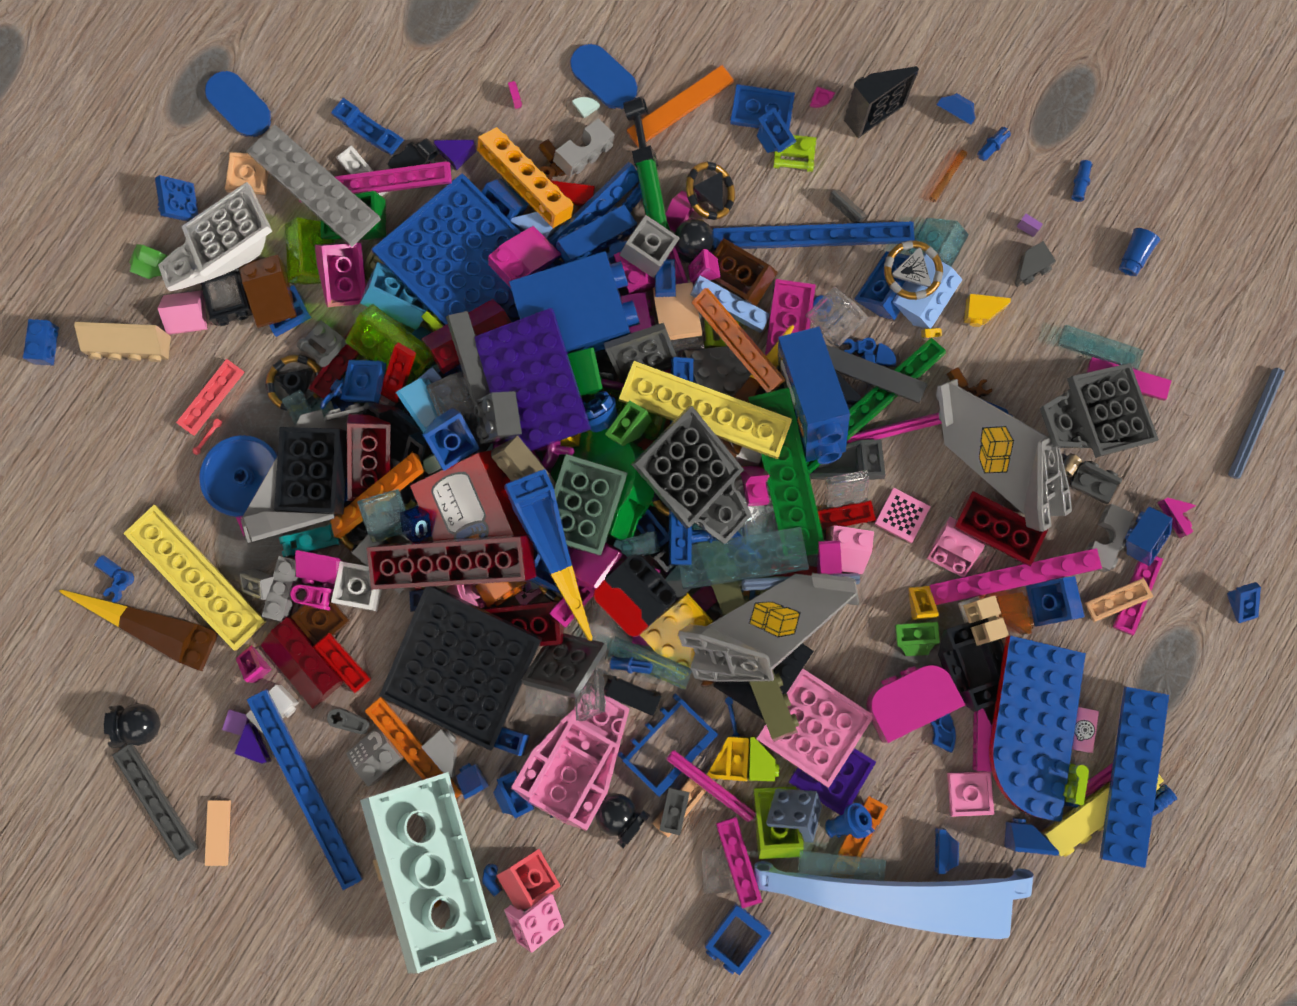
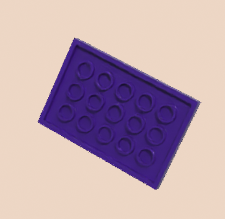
[475,308,591,451]

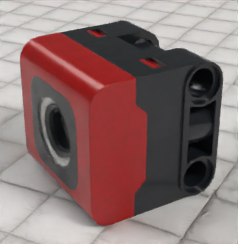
[594,554,676,637]

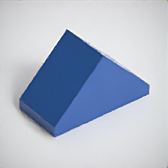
[494,727,530,756]

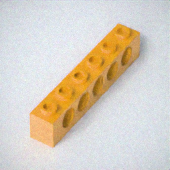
[477,127,574,228]

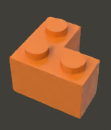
[475,581,527,607]

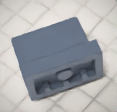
[766,789,822,843]

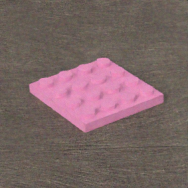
[757,669,873,788]

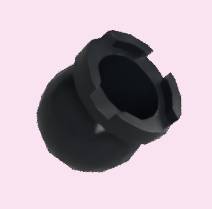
[675,218,714,264]
[104,704,161,748]
[595,793,650,849]

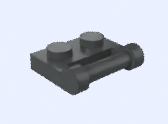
[297,320,348,367]

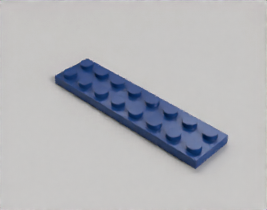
[1100,687,1169,868]

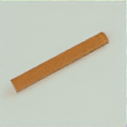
[929,150,967,202]

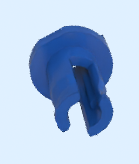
[825,803,875,839]

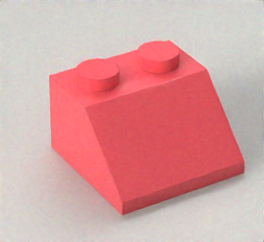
[496,849,560,911]

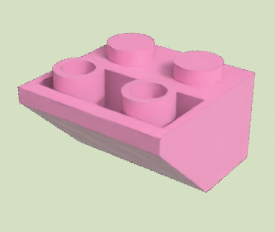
[927,517,985,578]

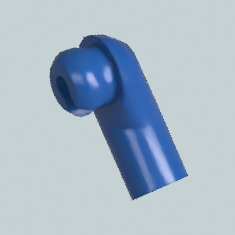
[482,864,502,897]

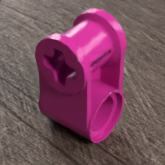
[290,585,334,611]

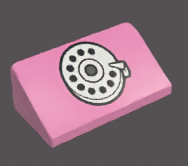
[1072,707,1099,753]

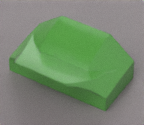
[129,244,168,279]
[895,622,940,656]

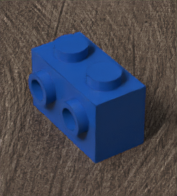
[23,319,59,366]

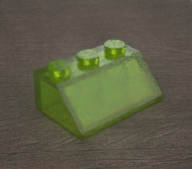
[285,217,334,285]

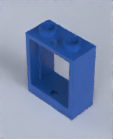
[705,903,771,976]

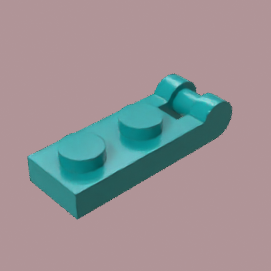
[279,525,341,558]

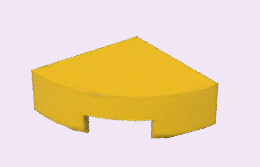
[921,328,942,338]

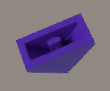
[434,140,477,170]
[234,723,272,764]

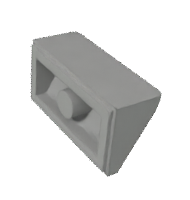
[240,569,274,600]

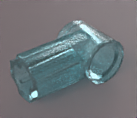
[620,531,661,557]

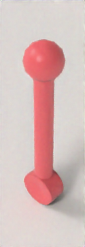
[192,419,222,455]

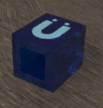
[400,506,432,543]

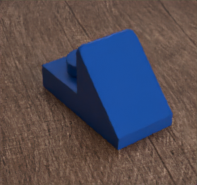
[1227,582,1261,623]

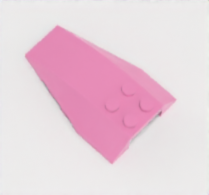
[511,688,630,831]

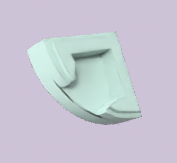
[572,97,600,118]

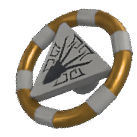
[884,240,943,300]

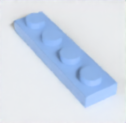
[690,275,770,333]

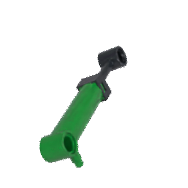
[623,96,670,231]

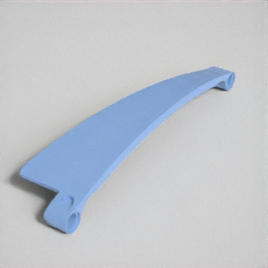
[754,861,1033,939]

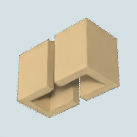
[963,596,1009,646]

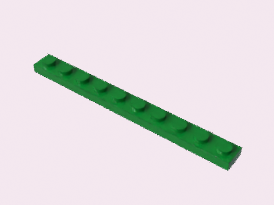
[807,338,946,474]

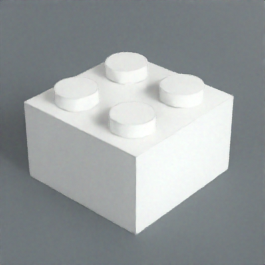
[331,561,382,612]

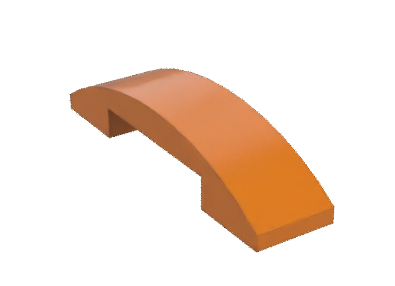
[829,796,888,879]

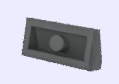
[829,190,867,223]

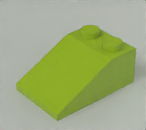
[753,786,804,859]

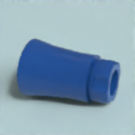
[1119,228,1160,276]

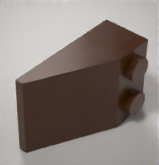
[713,238,778,306]
[239,254,297,328]

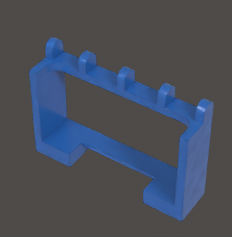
[617,693,718,797]

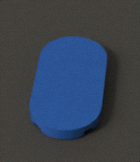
[571,44,637,109]
[205,71,271,137]

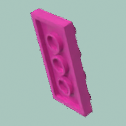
[765,279,816,356]

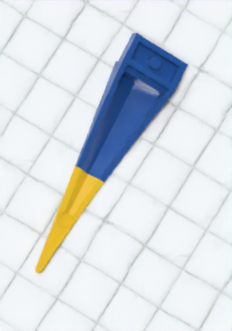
[504,469,592,641]

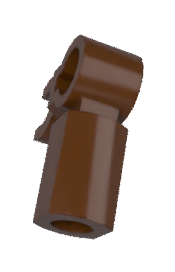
[539,139,566,181]
[946,367,993,398]

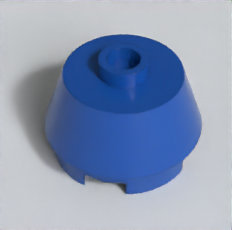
[583,391,618,432]

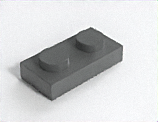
[659,788,690,835]

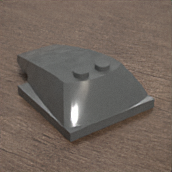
[1040,363,1159,458]
[632,406,752,544]

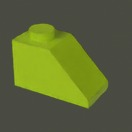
[748,737,779,782]

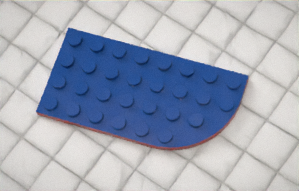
[989,636,1086,822]

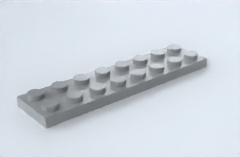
[246,125,381,247]

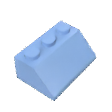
[892,253,962,329]

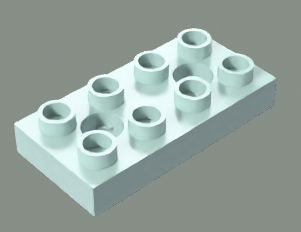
[360,772,497,974]

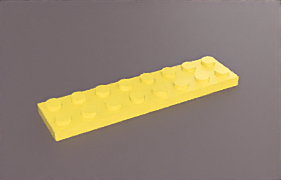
[619,361,792,459]
[124,505,267,651]

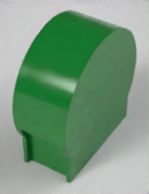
[550,428,654,544]

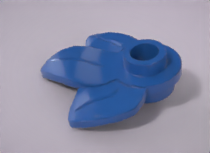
[320,378,345,409]

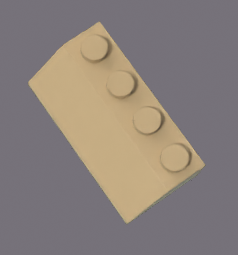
[74,322,171,362]

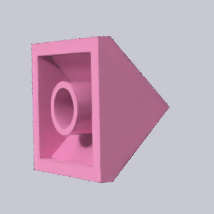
[158,290,207,335]

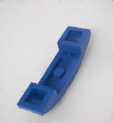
[331,98,404,155]

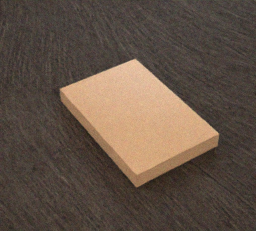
[652,282,702,340]

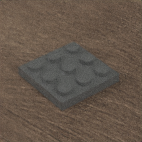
[604,323,677,383]
[682,346,751,397]
[521,633,607,699]

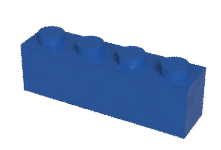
[556,205,637,264]

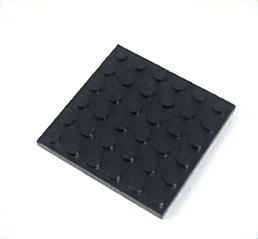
[379,586,543,751]

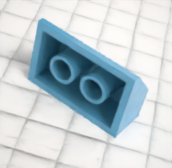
[360,262,428,330]
[395,378,448,433]

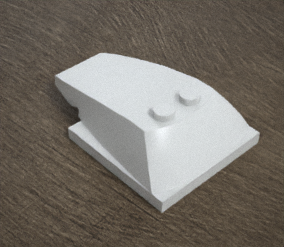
[158,182,272,291]

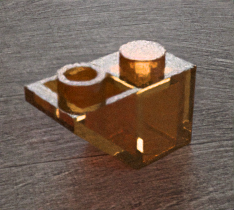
[996,592,1033,635]

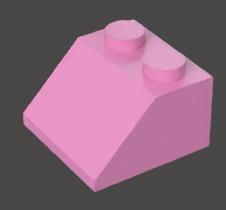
[825,525,874,575]

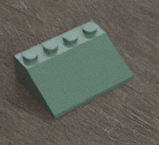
[554,454,628,556]

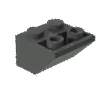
[474,391,522,444]

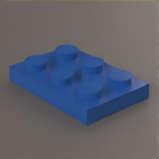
[730,84,795,129]

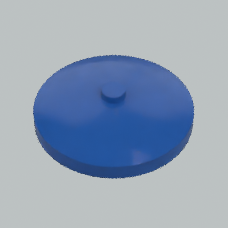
[199,435,278,518]

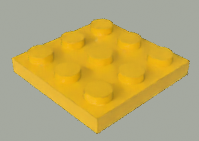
[640,593,713,679]

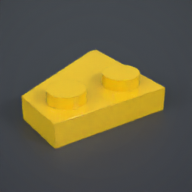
[707,736,750,781]

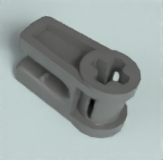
[327,708,370,734]

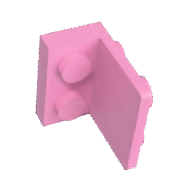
[504,893,564,953]

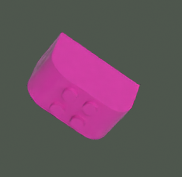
[866,665,965,743]

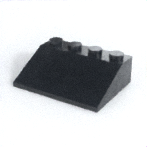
[844,66,919,138]
[274,427,347,515]
[713,643,814,721]

